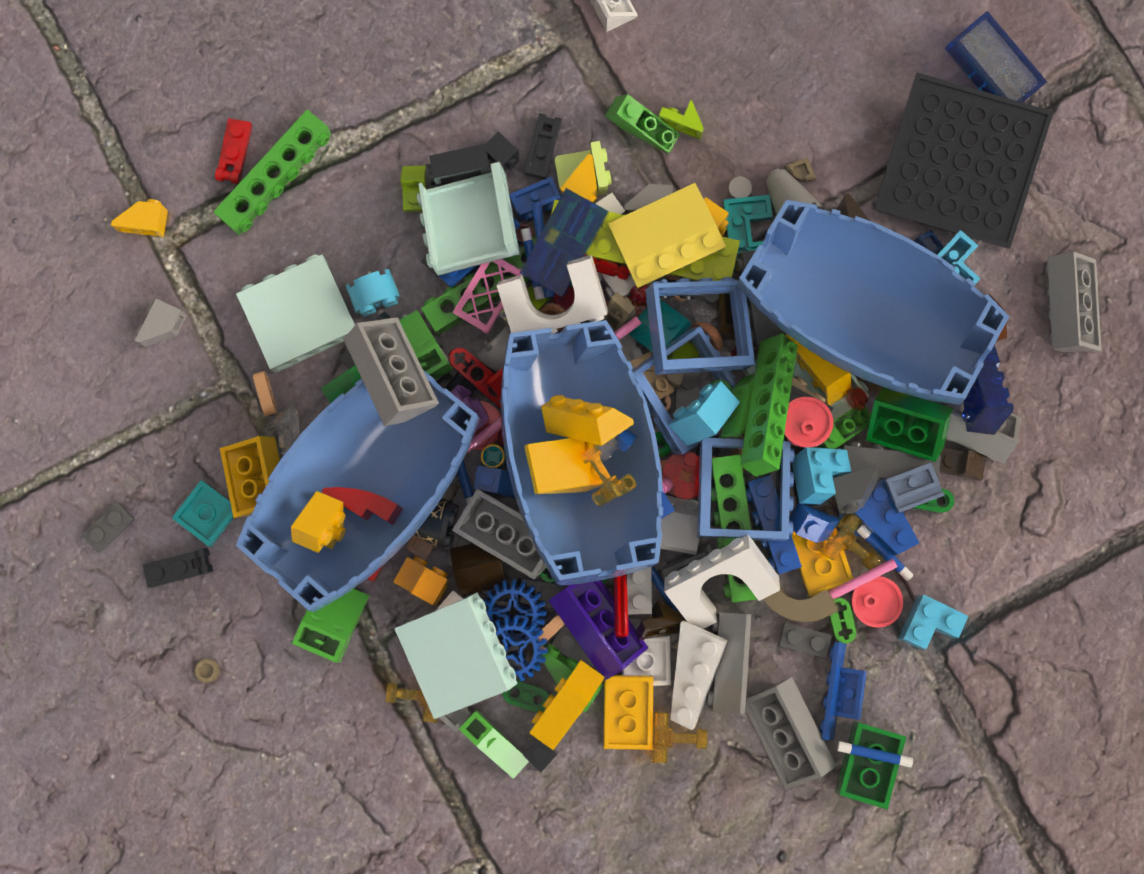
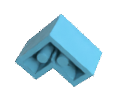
[938,230,981,285]
[668,381,740,446]
[792,447,852,505]
[898,595,968,650]

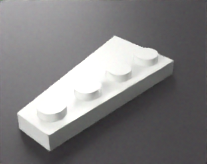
[670,620,728,730]

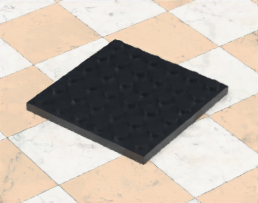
[873,73,1054,249]

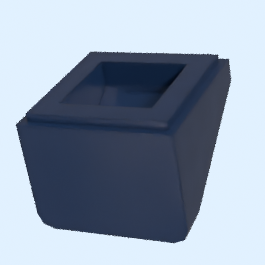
[914,230,944,254]

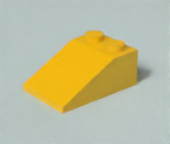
[524,438,606,494]

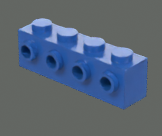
[745,475,802,575]

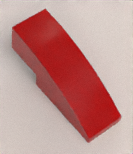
[321,487,403,525]

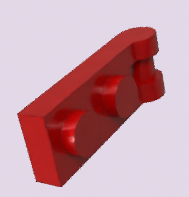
[215,118,252,184]

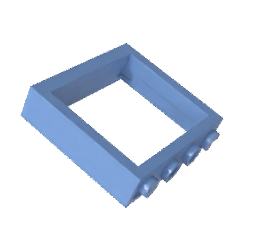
[645,277,755,375]
[632,326,736,455]
[697,438,794,541]

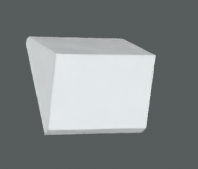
[590,0,638,32]

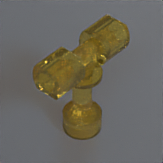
[580,445,637,507]
[820,513,882,570]
[385,683,437,723]
[652,712,707,763]

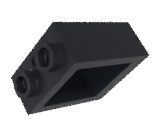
[426,144,491,187]

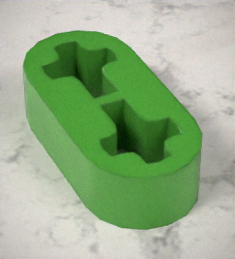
[829,598,856,643]

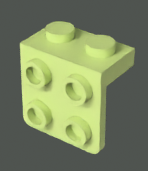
[555,141,612,201]

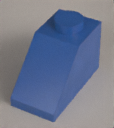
[473,466,516,499]
[789,502,840,543]

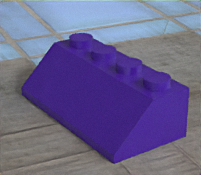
[548,580,648,680]

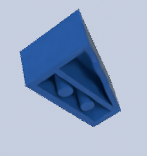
[851,479,919,555]

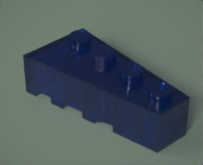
[963,344,1014,435]

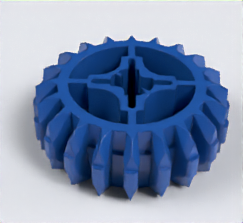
[483,578,547,644]
[495,615,548,681]

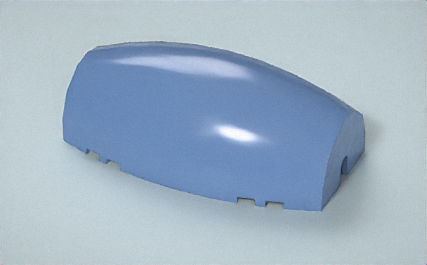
[737,200,1009,405]
[501,320,663,585]
[236,370,480,613]

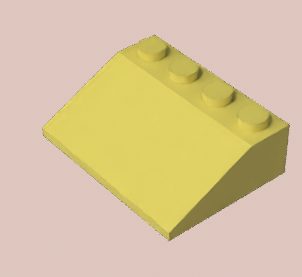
[608,183,726,289]

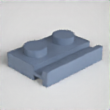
[884,463,945,513]

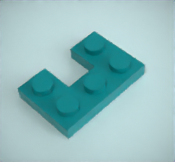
[723,195,773,270]

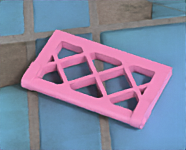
[452,259,524,334]

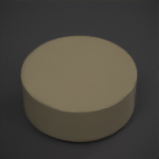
[194,658,220,683]

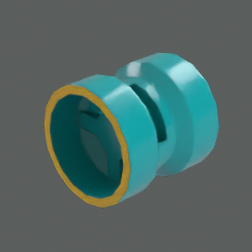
[481,444,506,469]

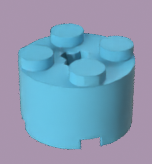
[346,269,400,317]

